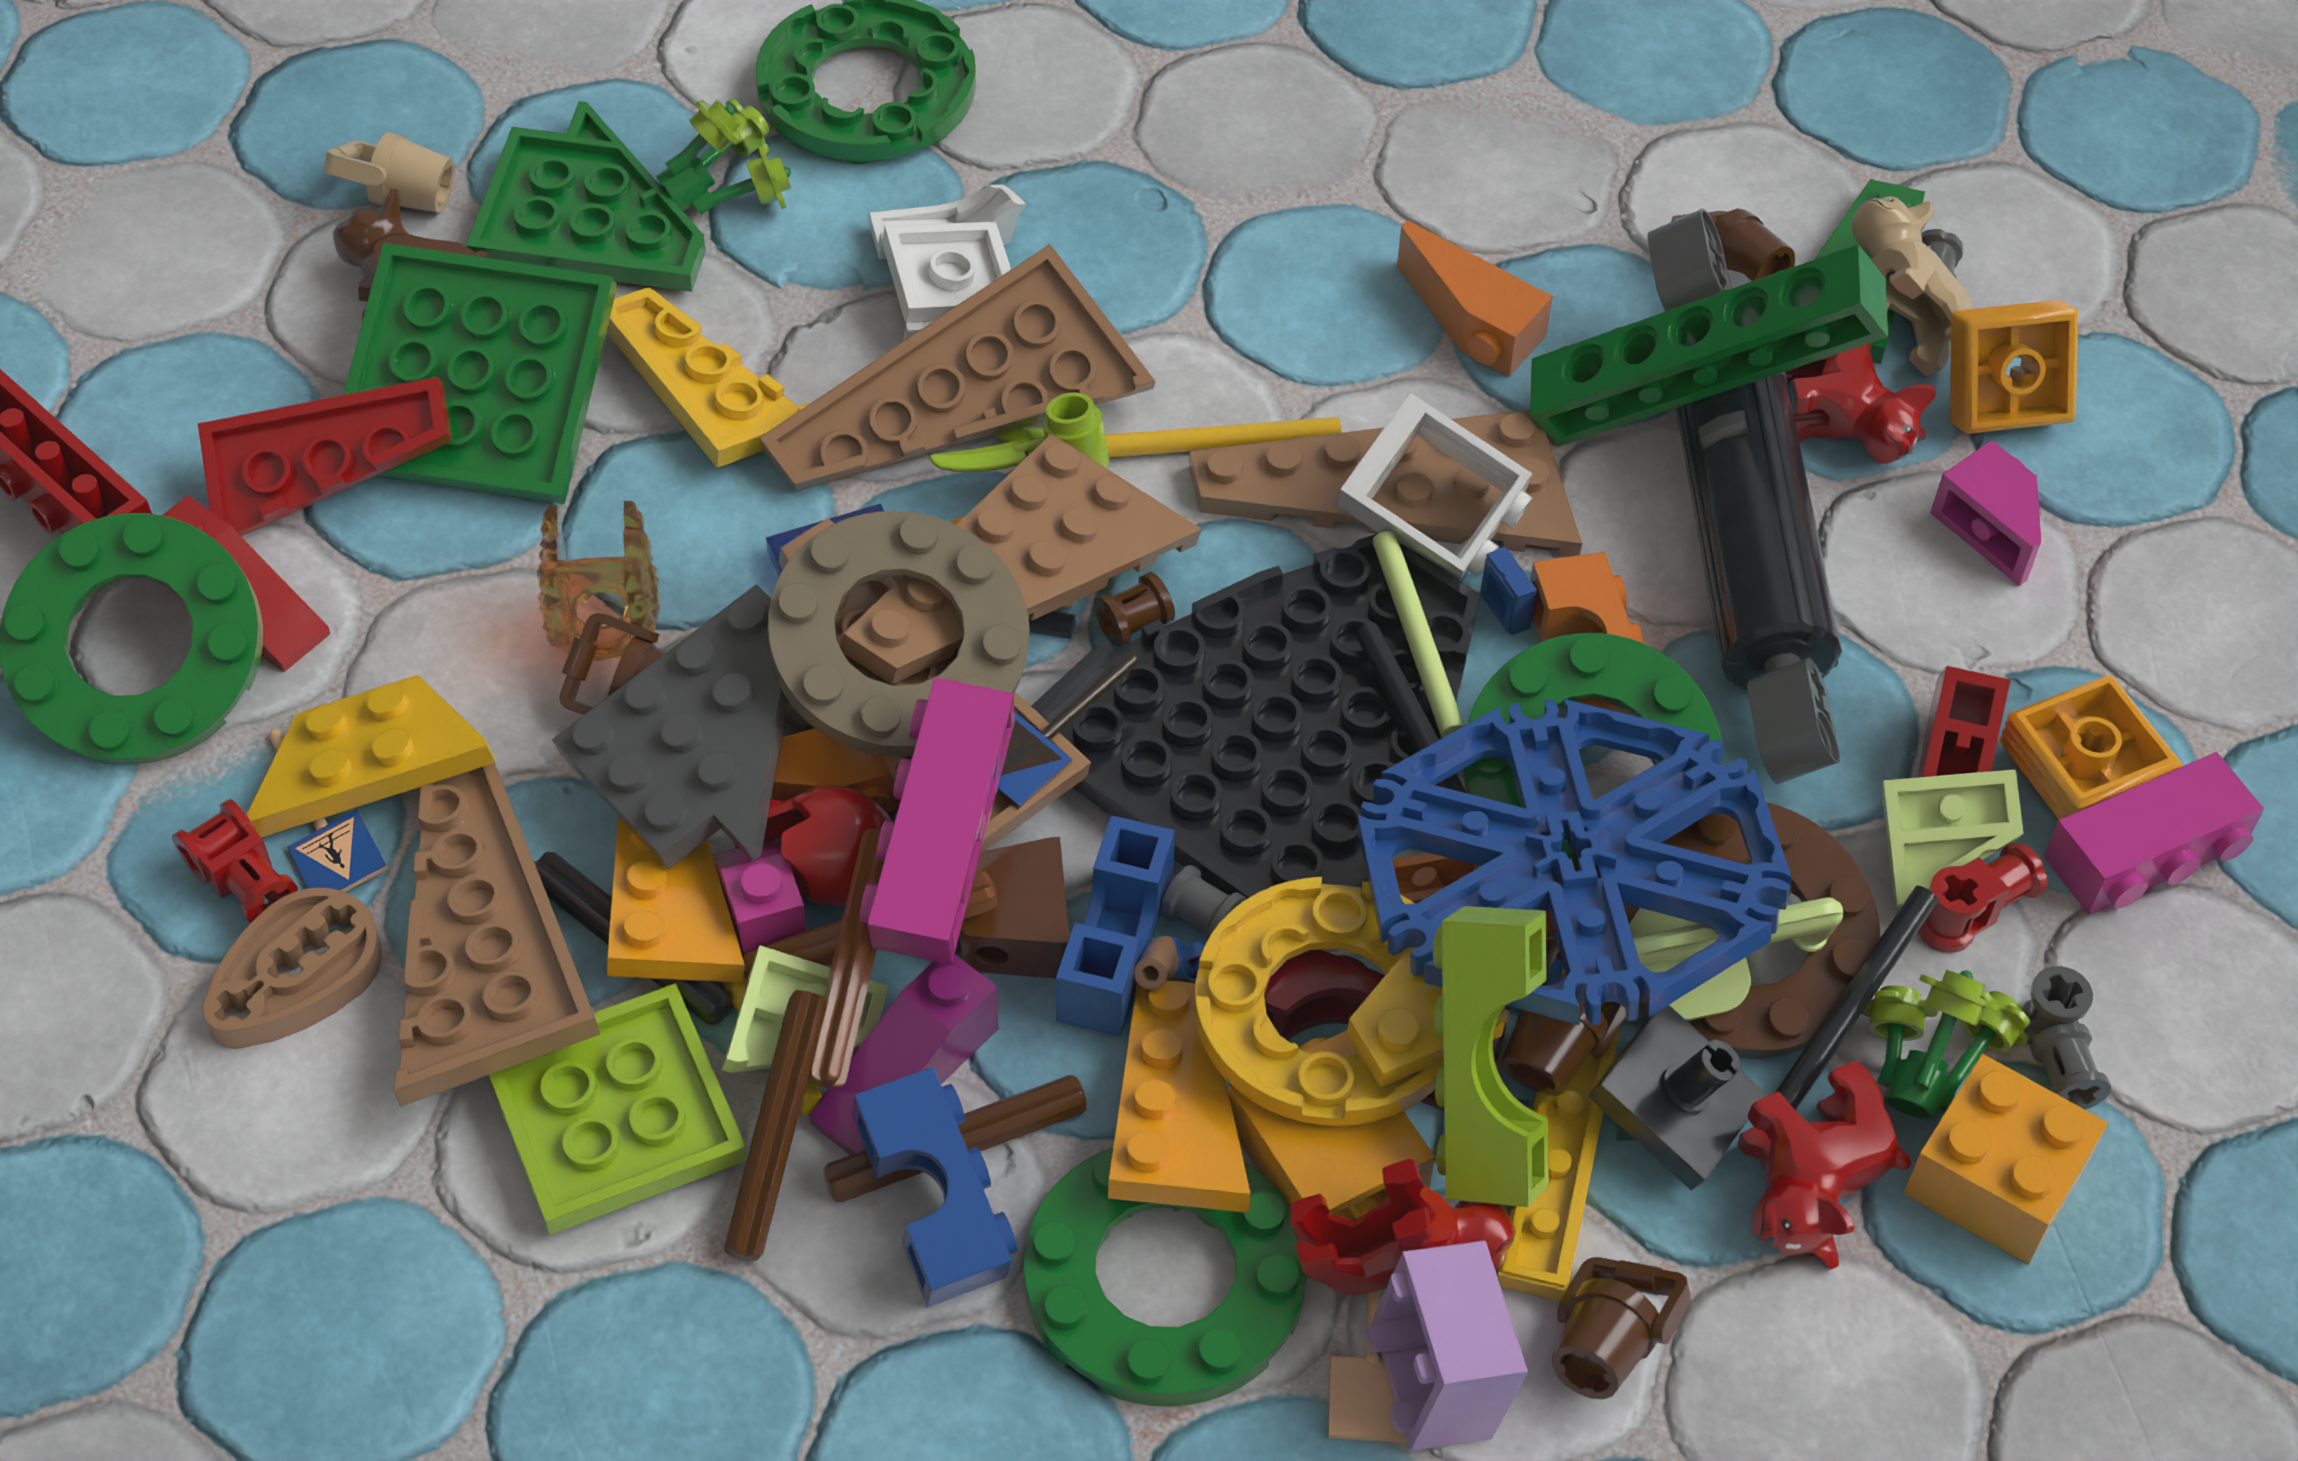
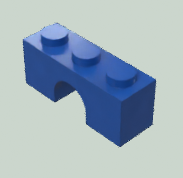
[1056,815,1175,1037]
[852,1066,1017,1308]

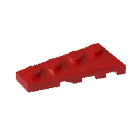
[198,377,452,536]

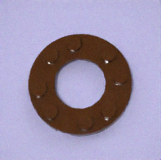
[1623,802,1880,1058]

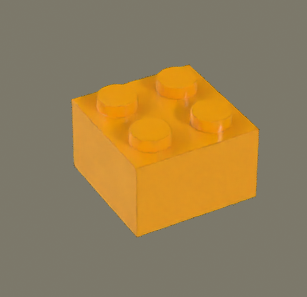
[1903,1054,2108,1265]

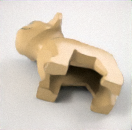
[1852,196,1972,376]

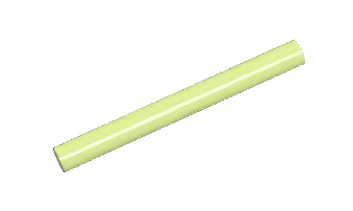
[1373,531,1464,738]

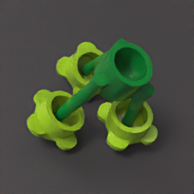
[655,98,791,215]
[1862,969,2030,1120]

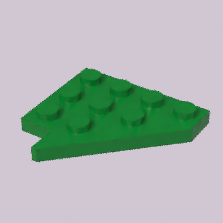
[465,101,706,292]

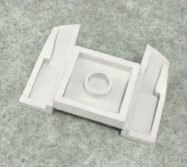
[868,184,1026,341]

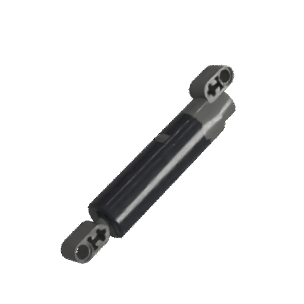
[1647,209,1842,784]

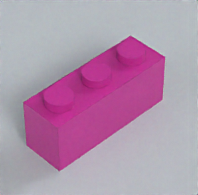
[2043,752,2264,915]

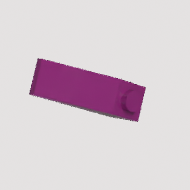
[809,955,999,1155]

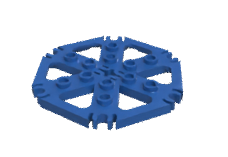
[1358,699,1792,1025]

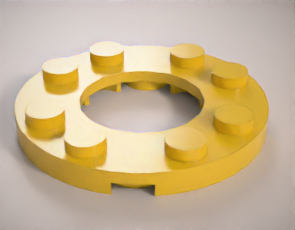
[1194,877,1444,1126]

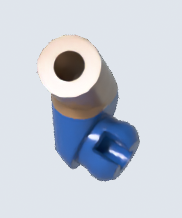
[1134,936,1206,990]

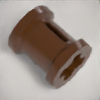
[1093,571,1175,647]

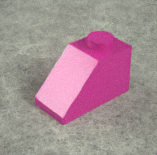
[1930,440,2041,586]
[712,839,807,956]

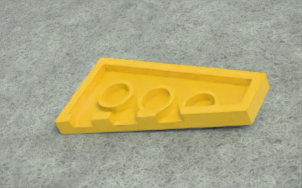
[606,287,809,468]

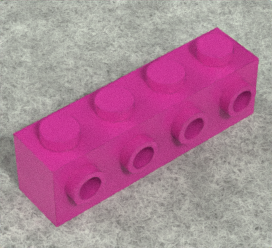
[860,677,1015,965]

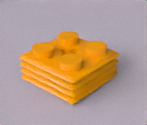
[1950,300,2078,434]
[1999,675,2182,820]

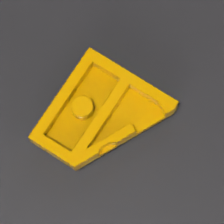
[1347,948,1505,1088]

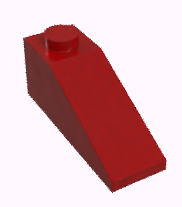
[162,495,330,672]
[1917,666,2011,778]

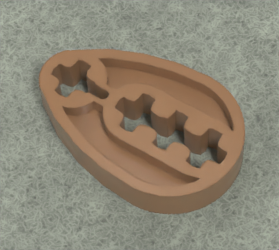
[202,888,382,1049]

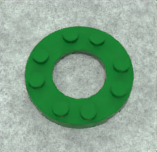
[756,0,976,164]
[0,513,263,765]
[1462,633,1724,879]
[1024,1147,1307,1407]

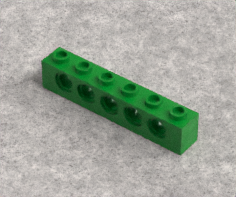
[1530,244,1888,446]

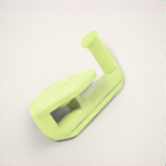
[1629,898,1843,1021]

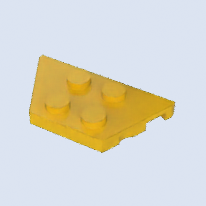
[246,675,496,838]

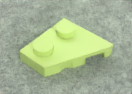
[1881,769,2024,908]
[722,945,888,1073]

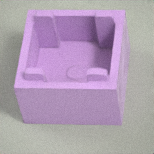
[1366,1241,1528,1451]

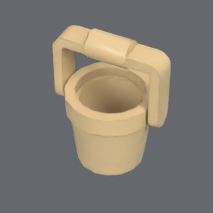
[324,132,455,213]

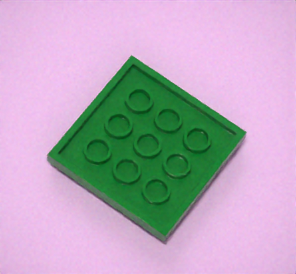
[343,243,618,504]

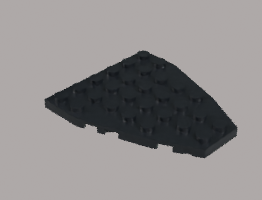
[1031,533,1481,899]

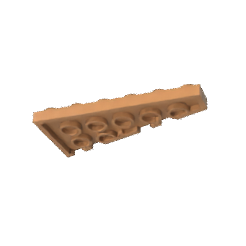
[1189,409,1582,557]
[840,433,1202,685]

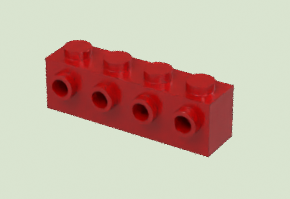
[0,369,152,534]

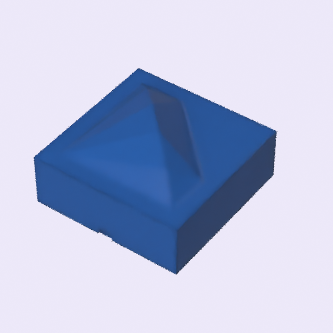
[1480,546,1537,636]

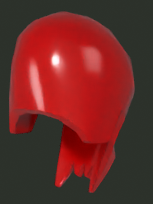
[735,785,892,906]

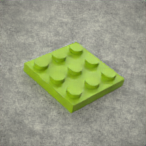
[487,983,748,1235]

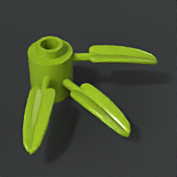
[929,392,1109,472]

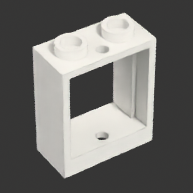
[1338,392,1533,582]

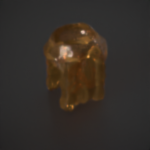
[537,501,661,661]

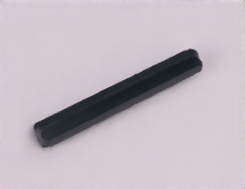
[534,852,733,1025]

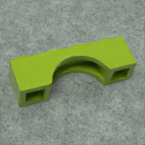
[1433,906,1549,1207]

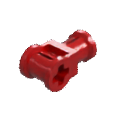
[172,799,298,923]
[1918,843,2048,952]

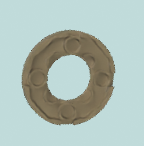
[767,511,1030,757]

